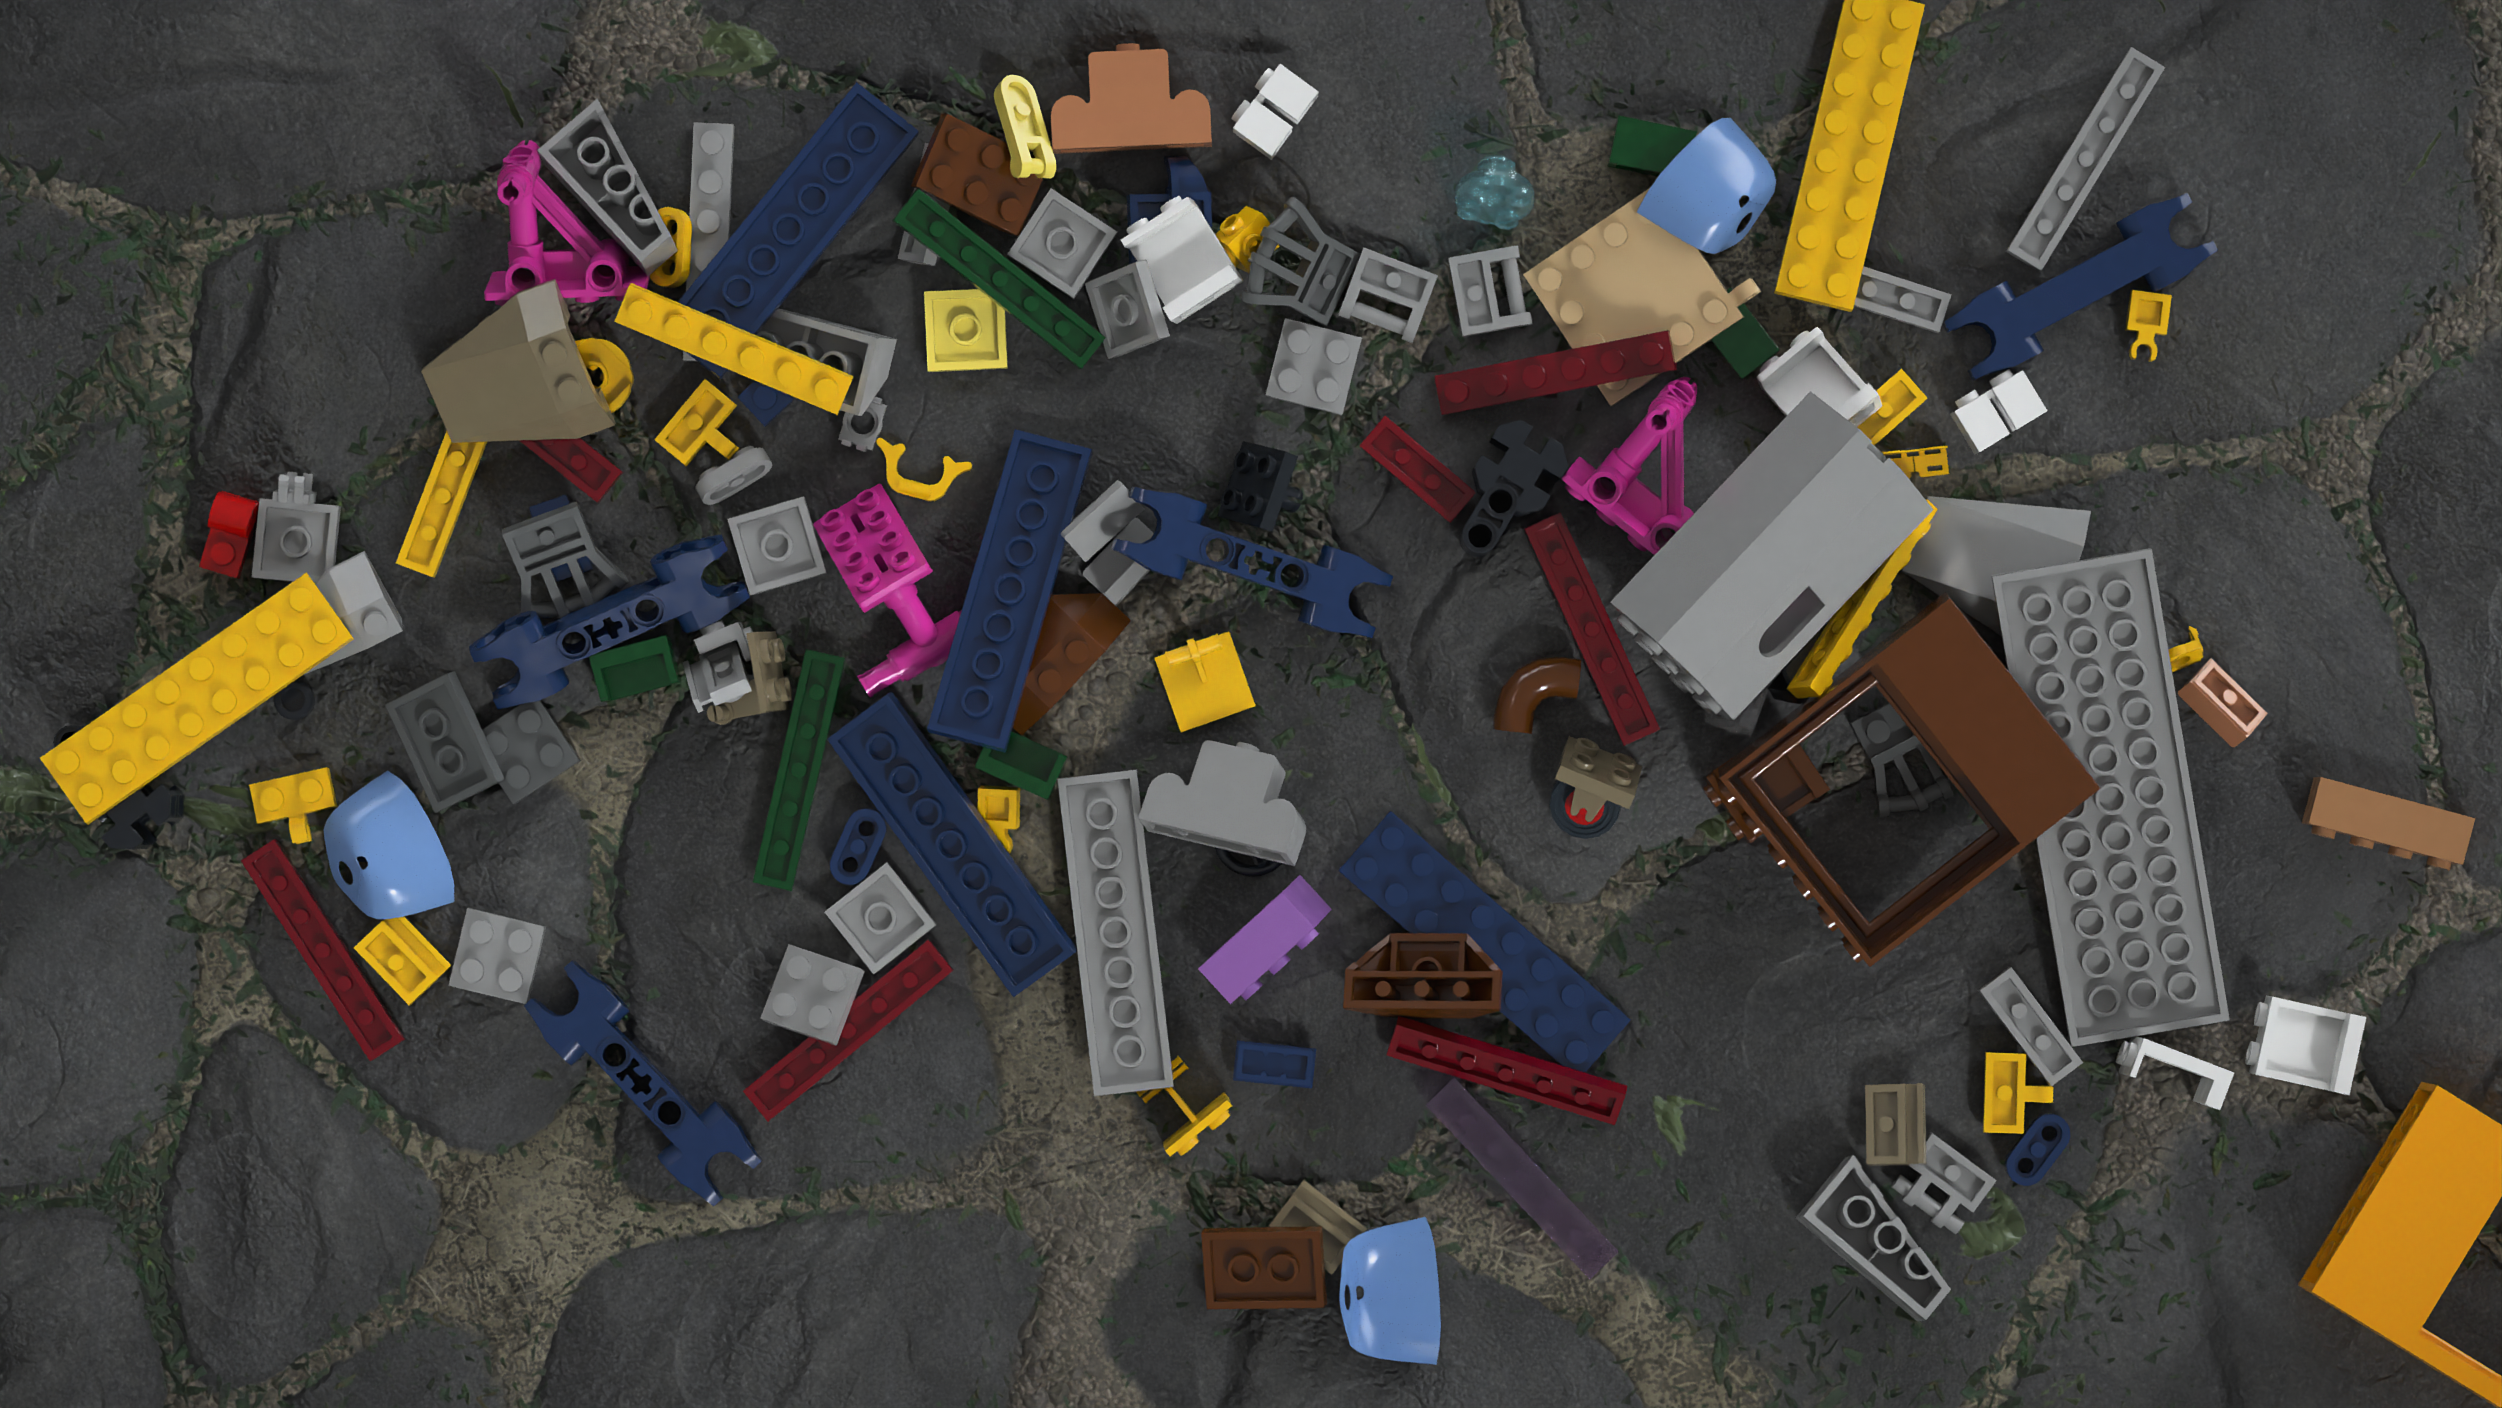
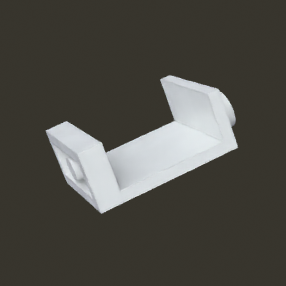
[1121,196,1244,324]

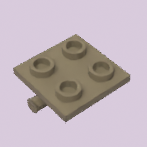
[707,631,792,725]

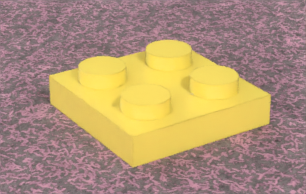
[924,289,1008,372]

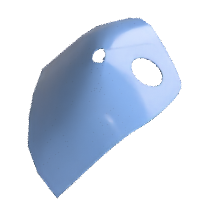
[1637,118,1776,254]
[323,770,454,919]
[1339,1217,1441,1365]

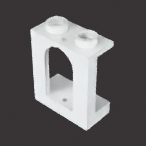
[2116,1036,2234,1110]

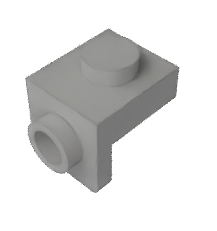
[694,620,753,662]

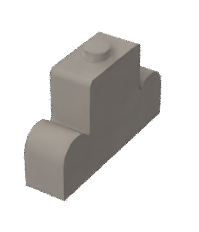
[1138,740,1306,866]

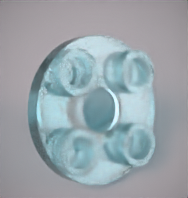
[1455,155,1535,230]

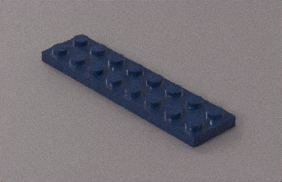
[678,82,919,379]
[927,429,1092,752]
[827,692,1077,997]
[1338,811,1631,1072]

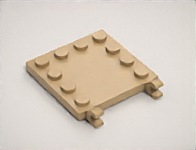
[1523,187,1761,406]

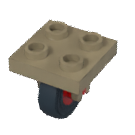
[1549,736,1642,839]

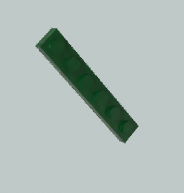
[892,188,1106,369]
[753,649,846,891]

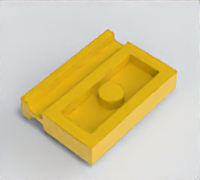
[354,917,451,1006]

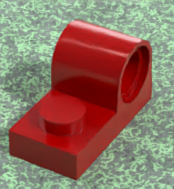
[199,491,259,579]

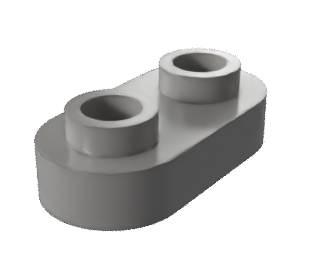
[695,446,772,505]

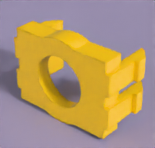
[2169,626,2203,672]

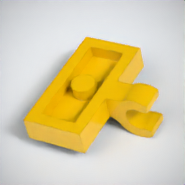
[654,379,739,466]
[249,767,337,844]
[1983,1052,2053,1134]

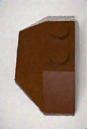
[1013,593,1131,736]
[1343,933,1503,1018]

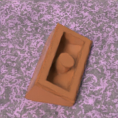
[2178,658,2268,747]

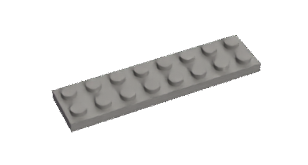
[1057,770,1174,1096]

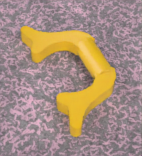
[876,438,973,501]

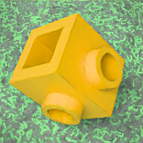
[1215,206,1280,273]

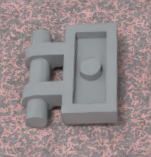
[1891,1133,1997,1234]

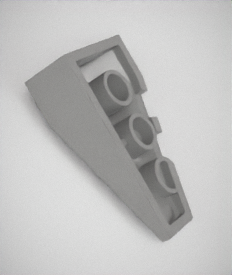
[757,308,897,416]
[304,551,403,675]

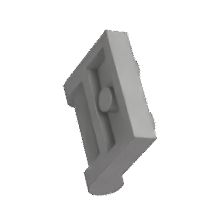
[1448,246,1533,337]
[1338,248,1438,343]

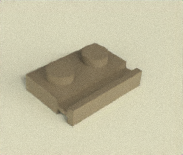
[1865,1083,1927,1166]
[1269,1180,1367,1275]

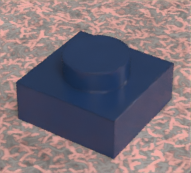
[738,381,794,427]

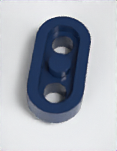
[830,809,887,885]
[2005,1113,2070,1186]

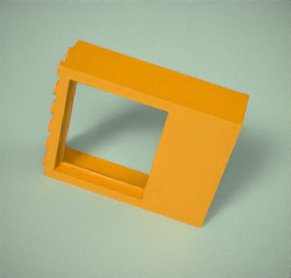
[2298,1082,2502,1408]

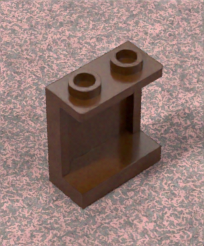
[1702,744,1830,843]

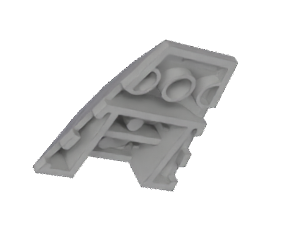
[1902,496,2091,636]

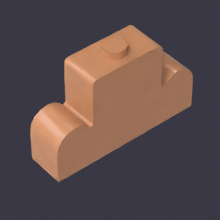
[1051,43,1212,154]

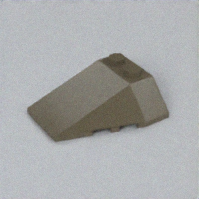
[421,279,616,443]

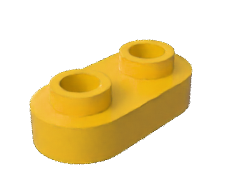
[650,207,692,288]

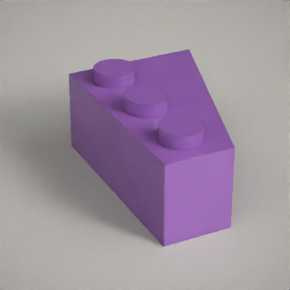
[1198,875,1332,1004]

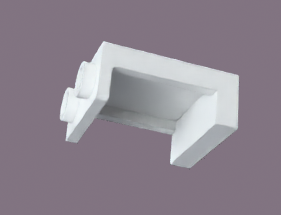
[1757,327,1883,427]
[2246,995,2366,1095]

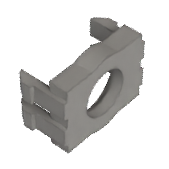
[838,397,887,452]
[272,472,317,505]

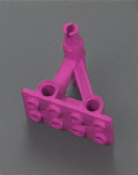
[484,140,650,306]
[1561,377,1698,555]
[813,484,962,698]

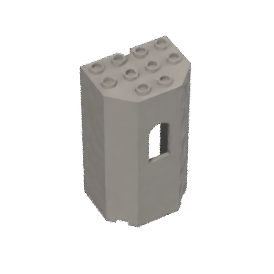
[1610,391,1934,720]

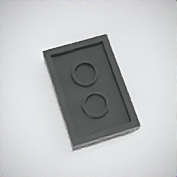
[385,671,505,813]

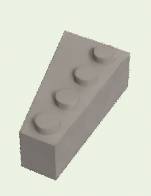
[537,99,678,276]
[1796,1155,1951,1321]

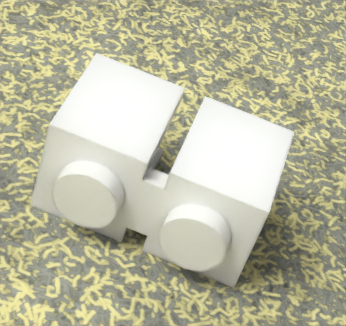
[1231,64,1319,160]
[1950,369,2047,454]

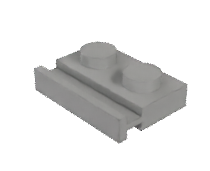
[682,641,752,713]

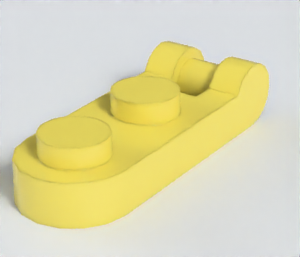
[994,75,1056,179]

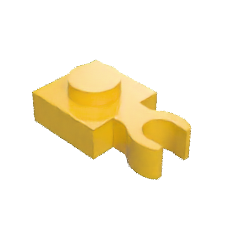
[2125,290,2172,362]
[977,786,1020,854]

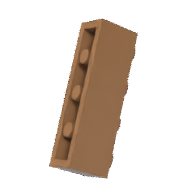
[2302,777,2475,870]

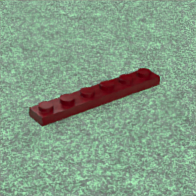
[1434,330,1677,415]
[1524,512,1660,746]
[241,839,406,1062]
[743,940,954,1122]
[1386,1016,1628,1125]

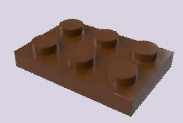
[911,113,1043,236]
[1201,1226,1327,1309]

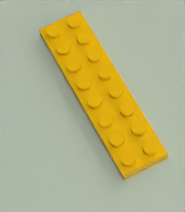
[1774,0,1925,312]
[40,572,354,825]

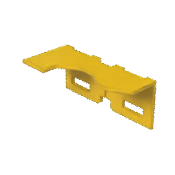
[1882,446,1949,479]

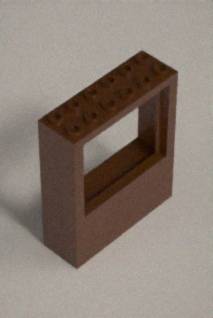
[1717,592,2101,967]

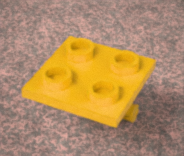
[1155,631,1256,733]
[1136,1055,1232,1157]

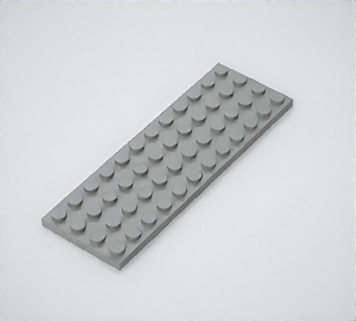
[1991,548,2230,1047]

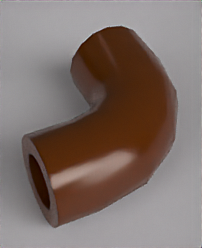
[1493,657,1581,734]

